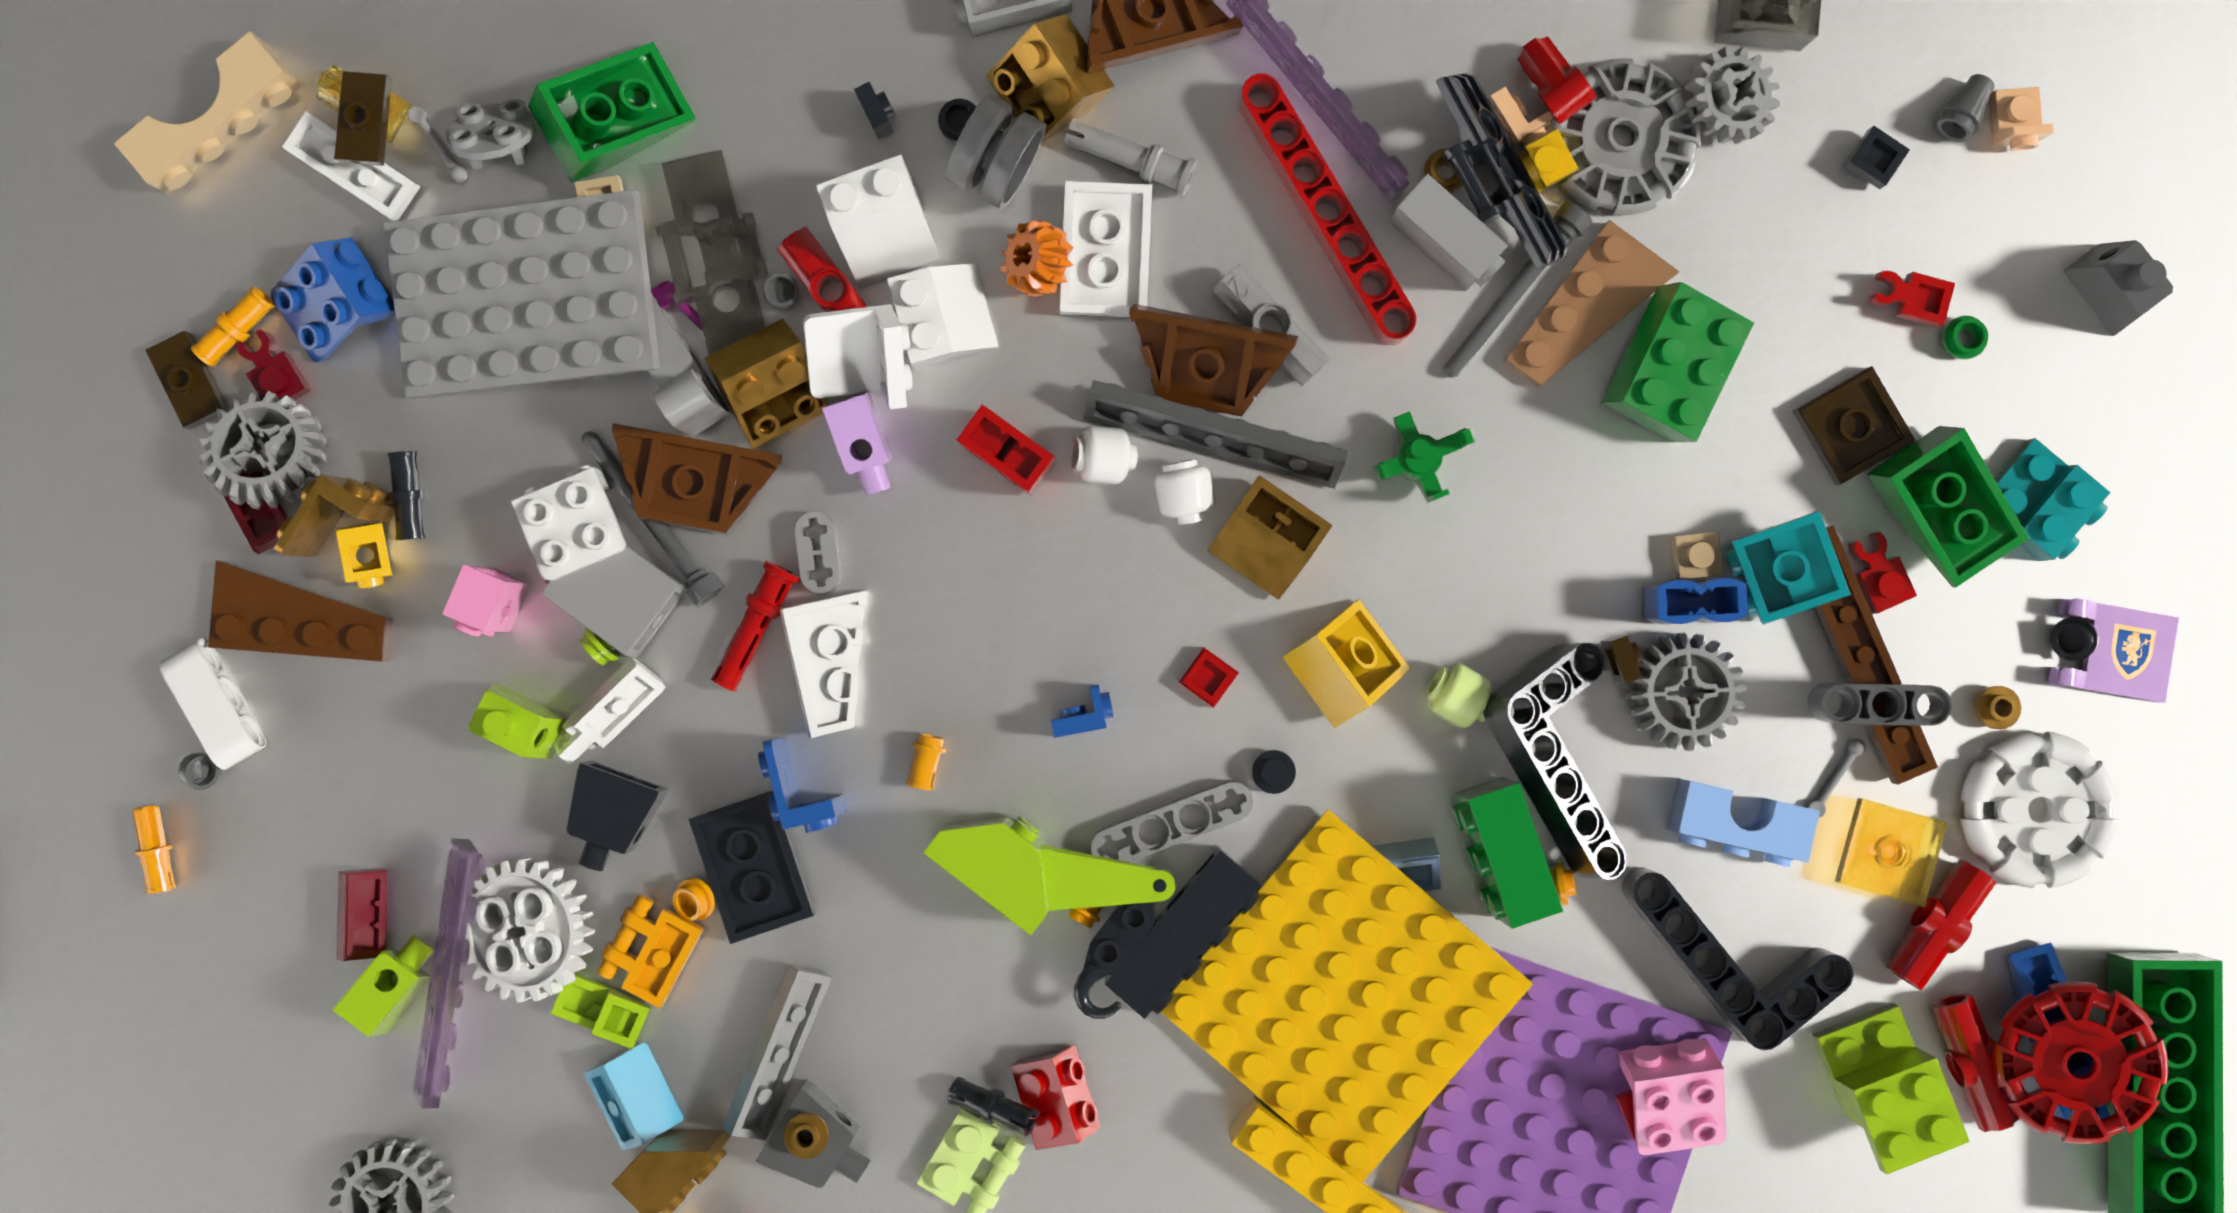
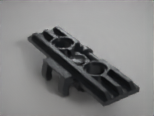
[1436,73,1568,270]

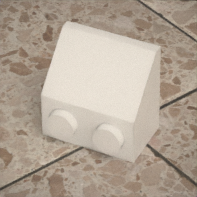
[887,263,999,371]

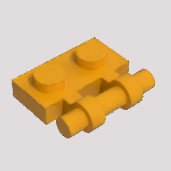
[597,894,705,1008]

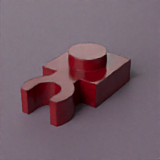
[236,329,312,401]

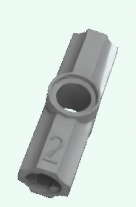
[1212,264,1330,386]

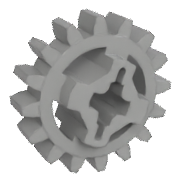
[1685,46,1780,144]

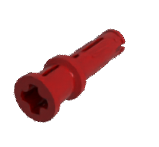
[711,560,800,692]

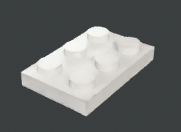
[1060,181,1152,317]

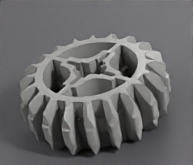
[199,391,327,510]
[1624,632,1747,751]
[328,1138,455,1213]

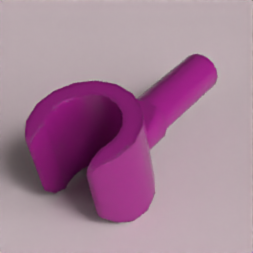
[651,281,709,331]

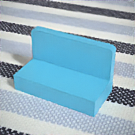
[584,1043,683,1151]

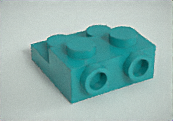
[1995,438,2111,561]
[1725,511,1851,625]

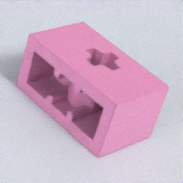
[442,564,531,637]

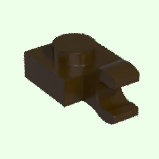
[1600,635,1643,684]

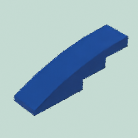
[2007,942,2110,1120]

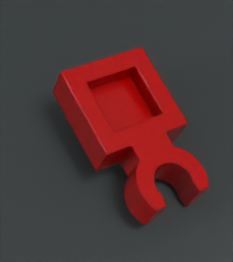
[1868,270,1955,328]
[1848,531,1917,614]

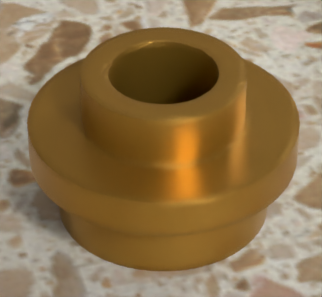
[1423,149,1462,193]
[1975,686,2022,730]
[784,1112,829,1159]

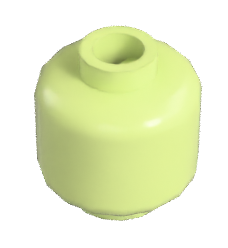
[1426,663,1492,728]

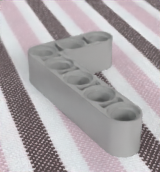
[649,288,731,437]

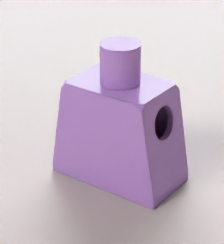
[822,392,892,495]

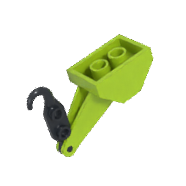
[923,815,1175,1019]

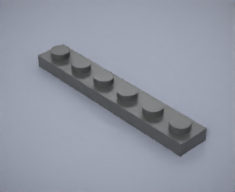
[1084,380,1348,489]

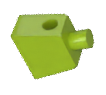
[467,683,569,759]
[332,934,435,1037]

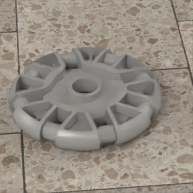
[1545,58,1701,215]

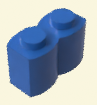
[1643,578,1748,625]

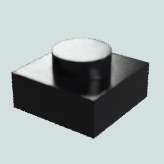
[854,82,895,139]
[1844,126,1910,189]

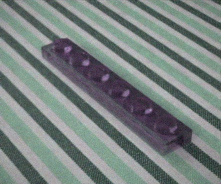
[1226,0,1410,203]
[413,838,483,1109]

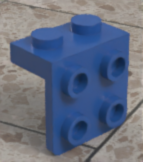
[271,237,395,362]
[758,737,848,833]

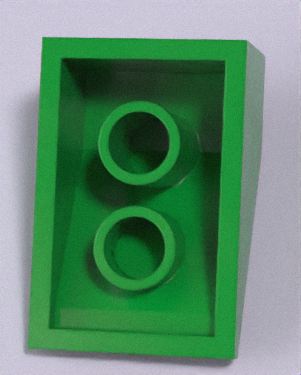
[528,42,696,183]
[1867,426,2030,588]

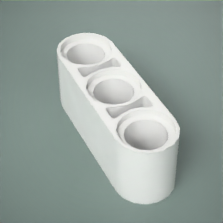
[160,638,267,770]

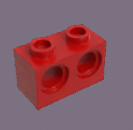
[956,404,1056,496]

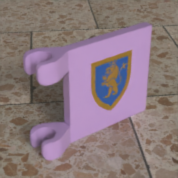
[2048,598,2179,703]

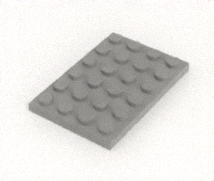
[384,190,660,398]

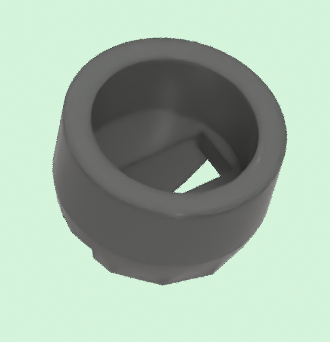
[763,272,799,309]
[178,753,220,790]

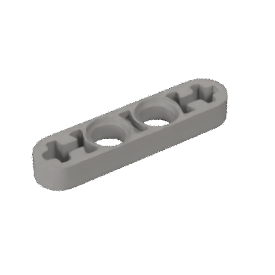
[1091,780,1253,862]

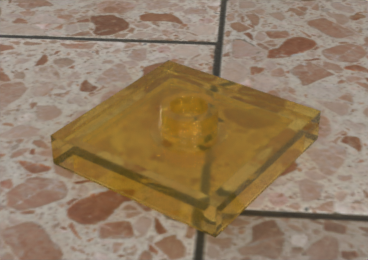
[1835,798,1948,907]

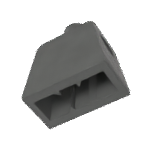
[2063,240,2174,336]
[756,1080,871,1188]

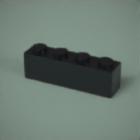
[1104,846,1261,1019]

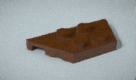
[1086,0,1243,73]
[1129,304,1299,417]
[612,423,782,535]

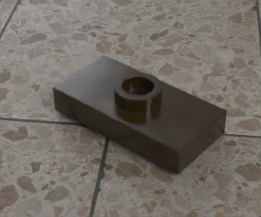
[334,71,392,166]
[145,331,229,429]

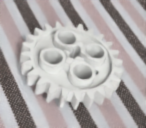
[454,857,595,1003]

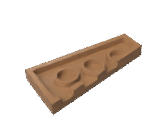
[1503,220,1680,387]

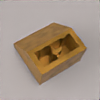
[986,14,1115,143]
[704,318,828,449]
[1207,475,1333,600]
[612,1130,731,1213]

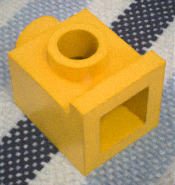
[1518,129,1578,192]
[336,521,392,589]

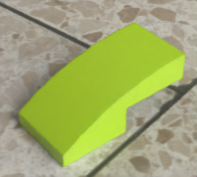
[550,972,650,1049]

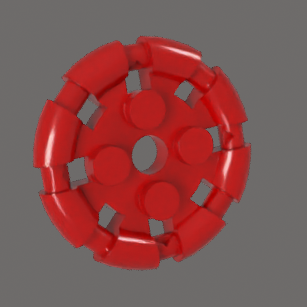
[1992,981,2168,1144]

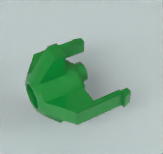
[1373,411,1476,503]

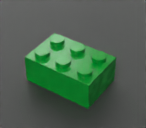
[1601,282,1754,442]
[1451,777,1564,929]

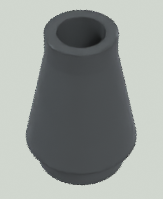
[1937,74,1995,142]

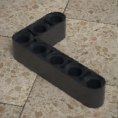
[1483,643,1627,880]
[1622,868,1854,1050]

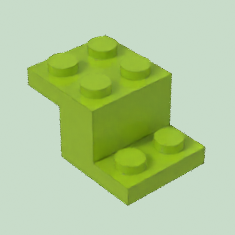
[1812,1003,1970,1175]

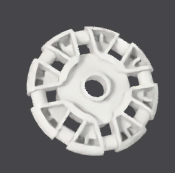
[1960,731,2119,888]

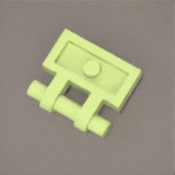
[916,1108,1026,1213]

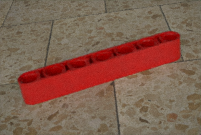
[1239,73,1417,345]

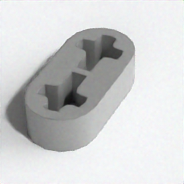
[795,511,842,594]

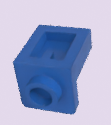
[1051,685,1114,738]

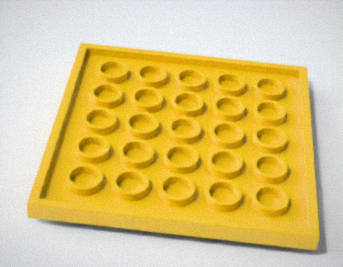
[1161,809,1533,1182]

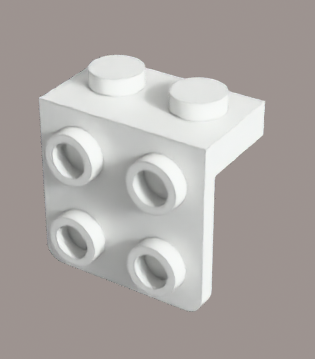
[803,304,913,410]
[511,465,626,581]

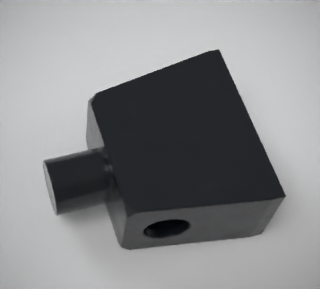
[566,760,668,871]

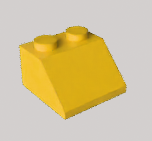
[1282,599,1411,728]

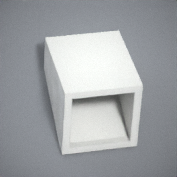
[816,155,941,289]

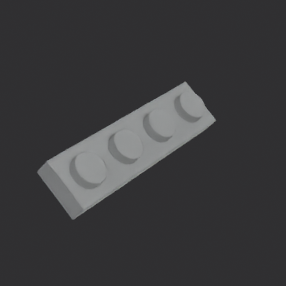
[722,964,832,1140]

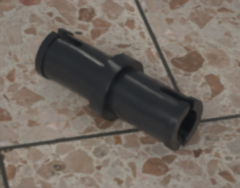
[387,451,426,540]
[947,1077,1038,1137]

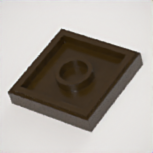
[1792,366,1916,486]

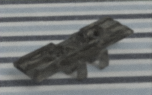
[655,150,769,355]

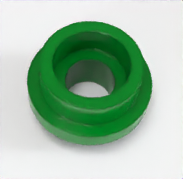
[1942,315,1988,360]

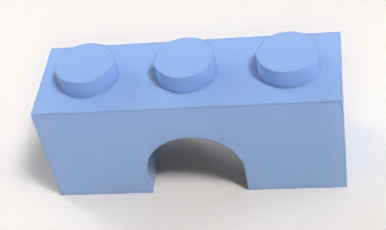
[1667,778,1820,867]

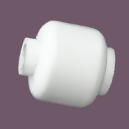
[1070,426,1138,484]
[1154,459,1216,525]

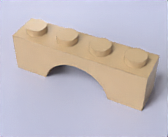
[114,31,300,193]

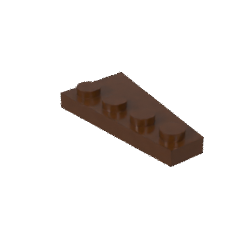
[208,560,392,662]

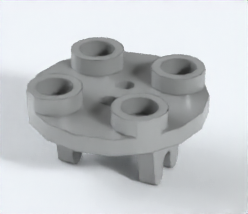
[446,99,536,169]

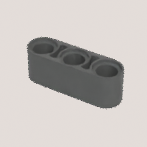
[1807,682,1952,726]

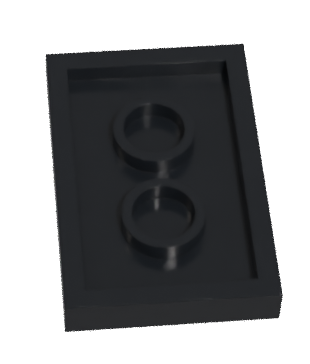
[688,790,816,944]

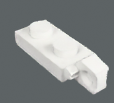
[553,657,666,765]

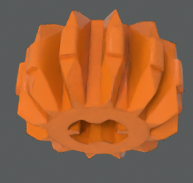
[1000,220,1074,297]

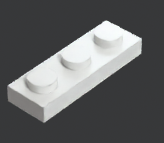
[282,111,420,221]

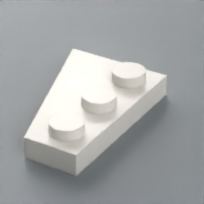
[780,590,868,738]

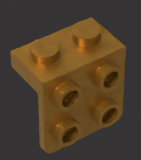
[274,474,394,557]

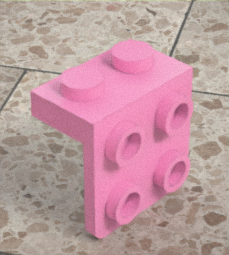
[1619,1038,1726,1155]

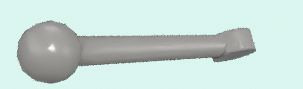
[407,106,467,183]
[1806,739,1866,818]

